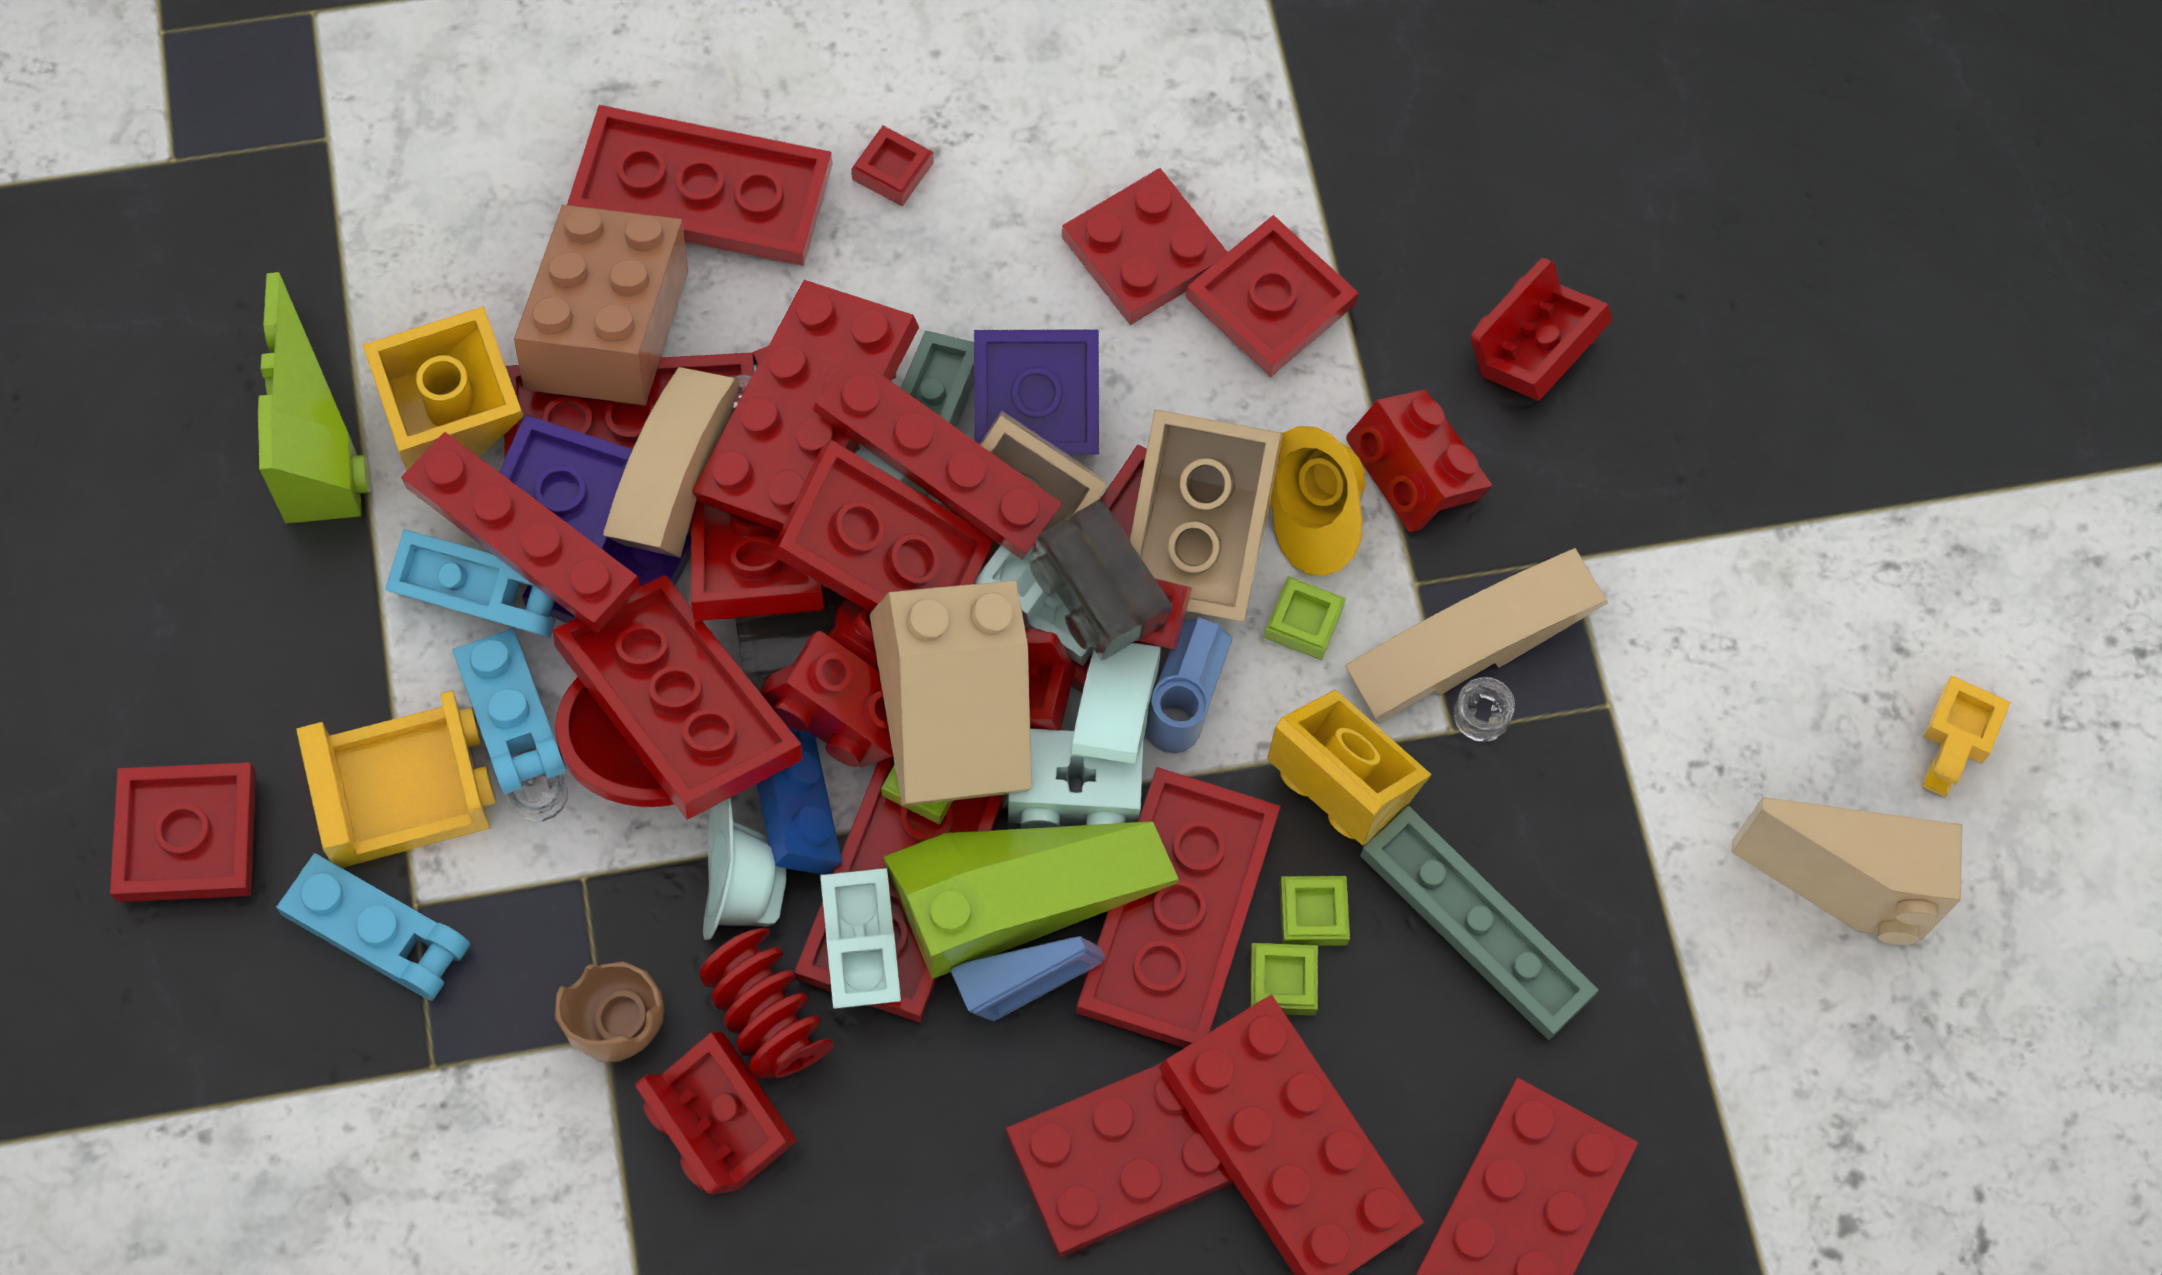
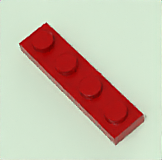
[813,354,1062,560]
[401,432,641,633]

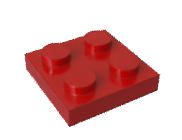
[1061,168,1228,325]
[1186,215,1359,377]
[110,762,256,902]

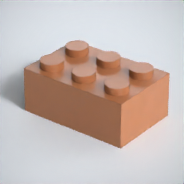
[514,205,688,405]

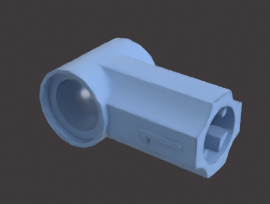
[1145,617,1233,753]

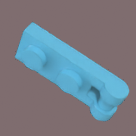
[385,529,556,638]
[452,628,567,795]
[276,853,471,1001]

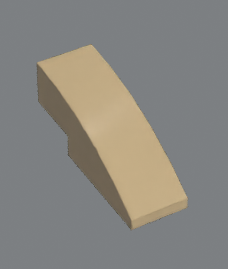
[603,367,740,558]

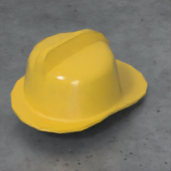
[1271,426,1366,576]

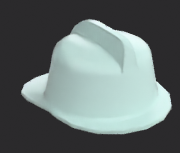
[703,798,786,940]

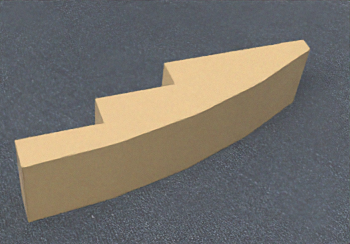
[1345,548,1608,723]

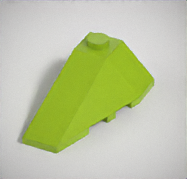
[258,272,371,524]
[883,821,1179,979]

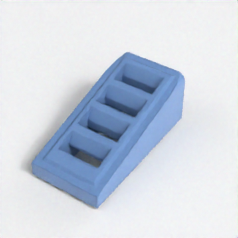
[950,937,1106,1021]

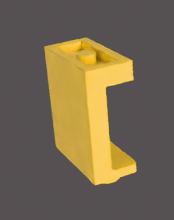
[296,690,496,868]

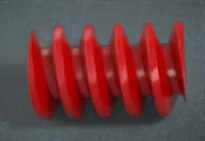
[699,928,834,1080]

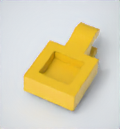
[1922,675,2011,798]

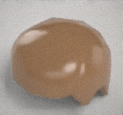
[555,961,665,1062]

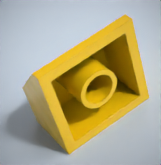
[362,306,523,471]
[1267,689,1432,846]

